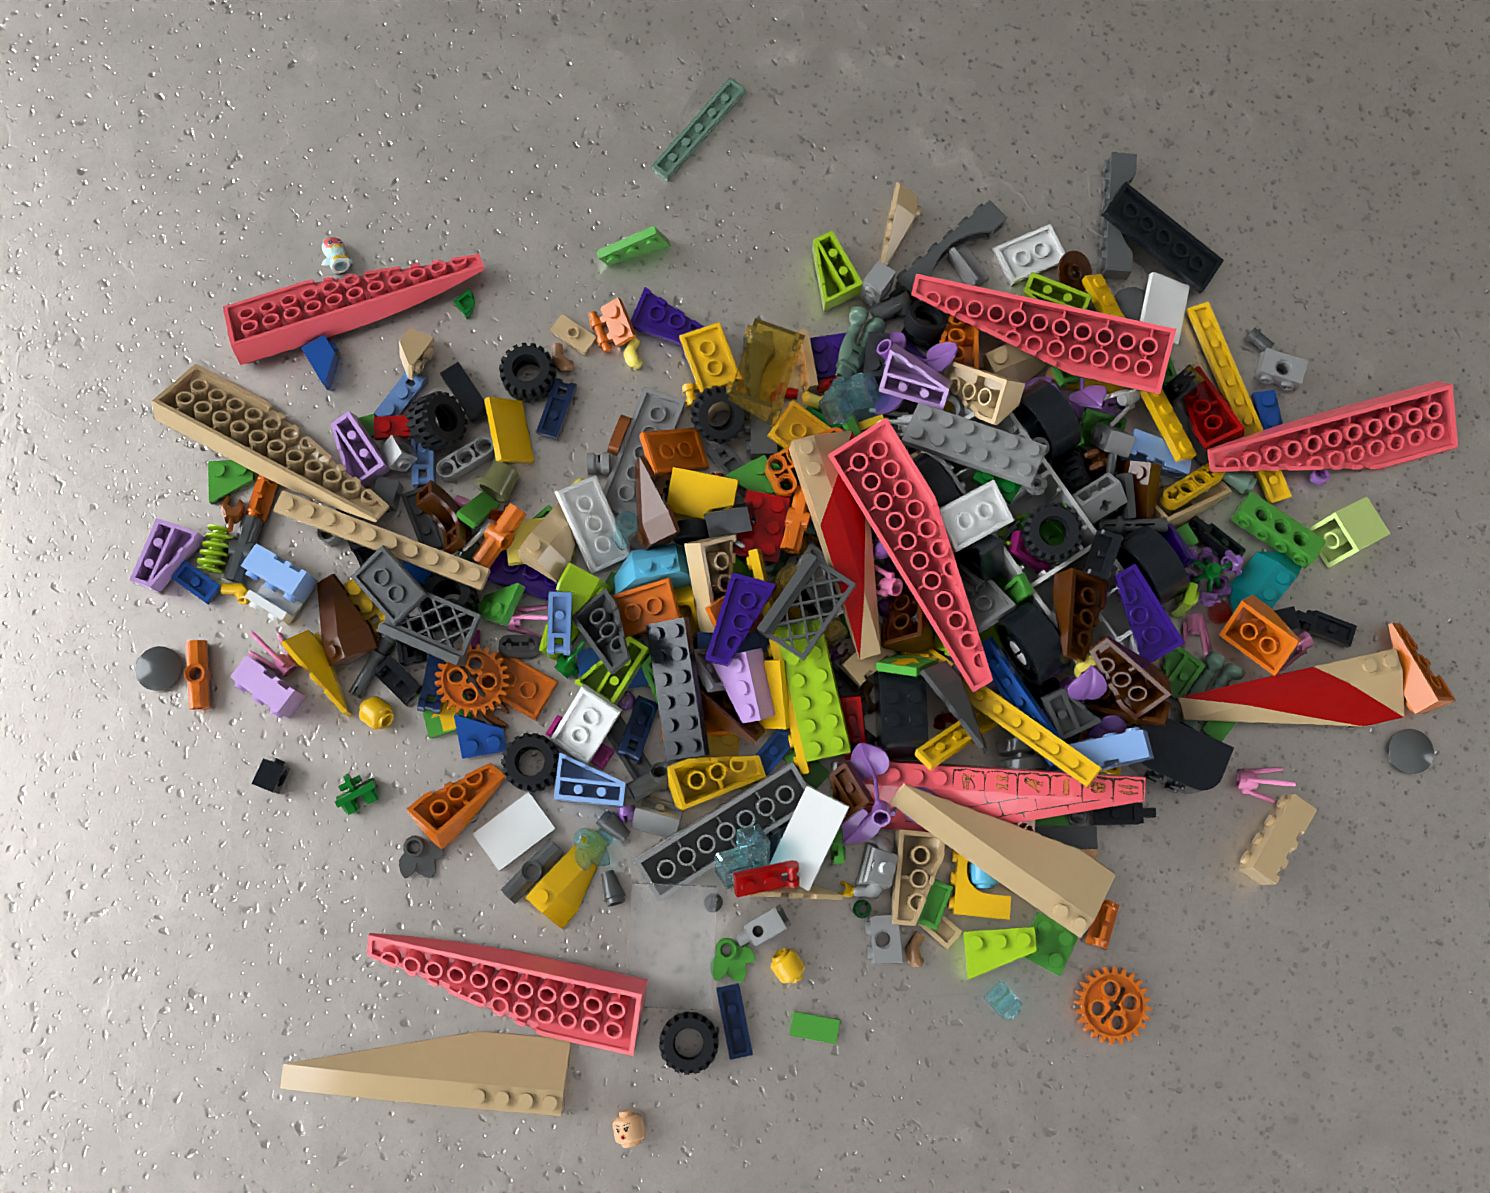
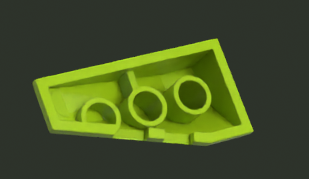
[539,563,612,660]

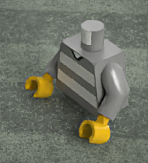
[837,834,898,898]

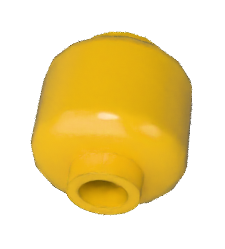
[359,696,394,730]
[771,948,805,984]

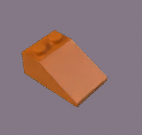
[1219,595,1301,676]

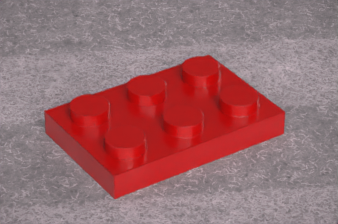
[734,490,791,564]

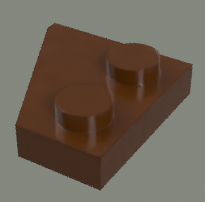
[829,761,874,824]

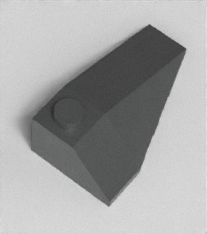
[572,588,630,675]
[920,661,988,754]

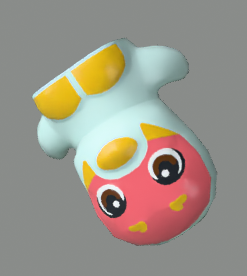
[322,237,353,274]

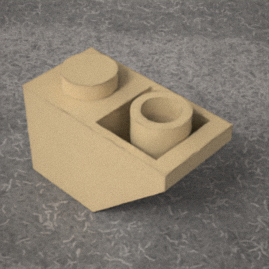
[399,328,435,380]

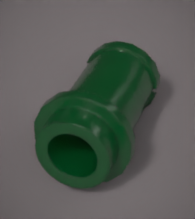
[853,900,872,918]

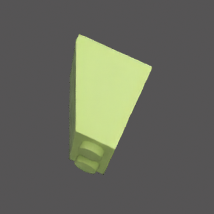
[1308,496,1391,568]

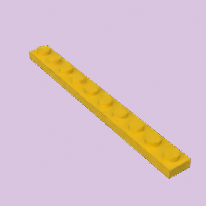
[1081,274,1197,462]
[1187,301,1292,505]
[746,549,813,775]
[900,649,1102,788]

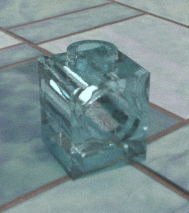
[983,981,1023,1020]

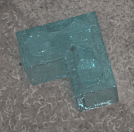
[819,372,882,425]
[715,824,770,889]

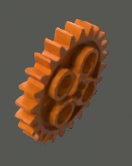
[435,644,509,718]
[1073,966,1152,1045]

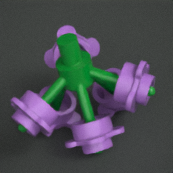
[1186,546,1243,607]

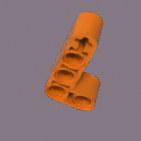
[765,427,843,498]

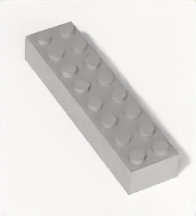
[634,762,807,901]

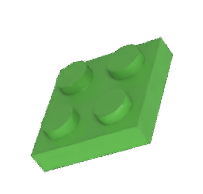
[1024,912,1078,976]

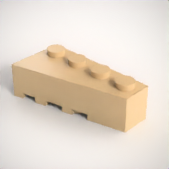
[684,534,736,633]
[838,623,897,686]
[1238,793,1317,885]

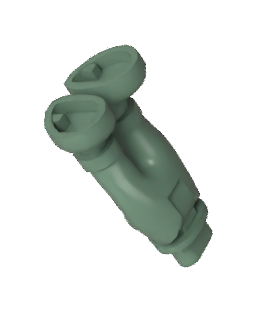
[835,306,887,382]
[1179,651,1245,730]

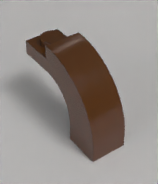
[416,480,472,555]

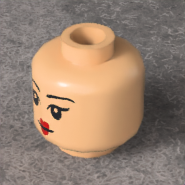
[612,1109,646,1148]

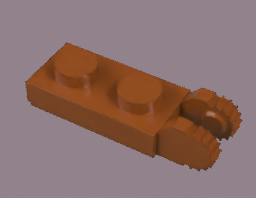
[1083,449,1121,473]

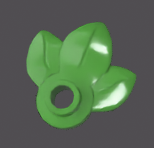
[710,938,756,982]

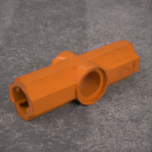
[780,485,811,554]
[472,503,527,569]
[184,640,212,710]

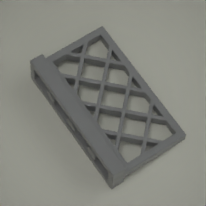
[757,552,857,661]
[377,591,483,666]

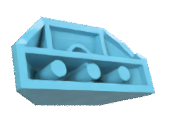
[613,543,691,594]

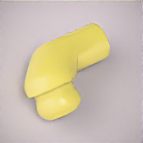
[624,338,643,369]

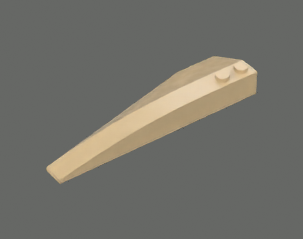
[890,783,1116,938]

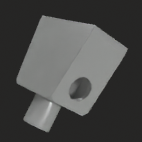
[736,904,792,948]

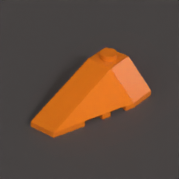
[1388,623,1456,714]

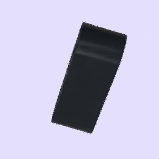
[440,362,487,424]

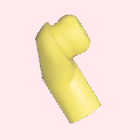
[801,391,835,410]

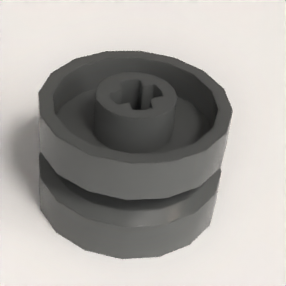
[996,737,1051,770]

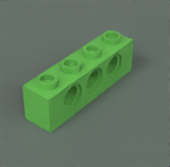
[1230,492,1326,569]

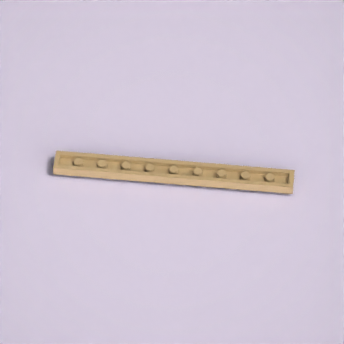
[273,490,491,591]

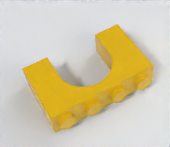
[947,849,1011,920]

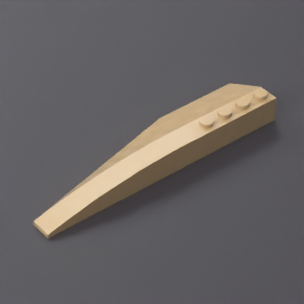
[152,364,389,522]
[280,1031,571,1116]

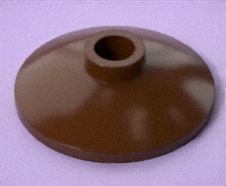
[1058,250,1092,291]

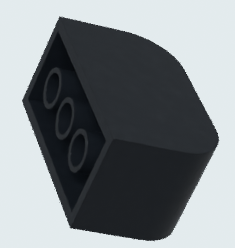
[874,670,928,760]
[1128,718,1234,794]

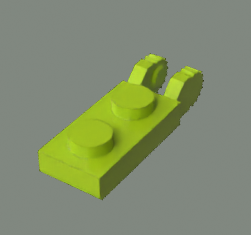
[1171,582,1200,618]

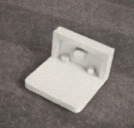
[245,582,313,625]

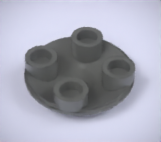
[1114,287,1146,321]
[135,646,181,691]
[1388,729,1434,774]

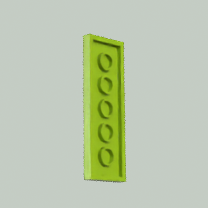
[776,619,852,762]

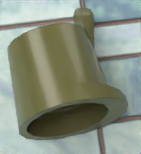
[473,457,520,503]

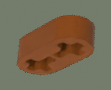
[607,415,632,456]

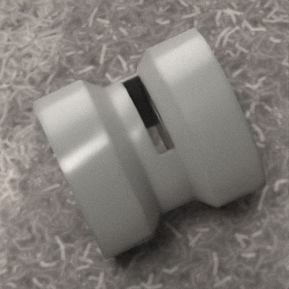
[587,452,610,475]

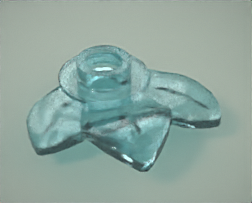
[614,511,645,551]
[573,828,614,871]

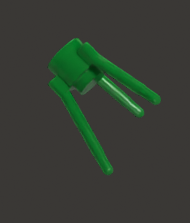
[554,634,586,679]

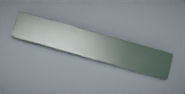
[651,78,746,182]

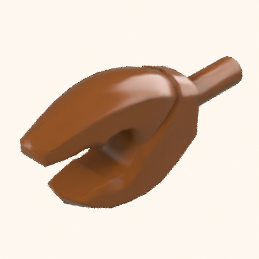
[221,495,245,532]
[467,693,509,727]

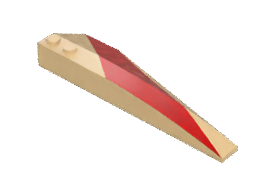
[789,431,881,660]
[1177,649,1404,727]

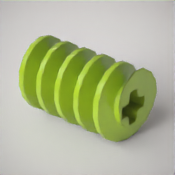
[196,524,233,574]

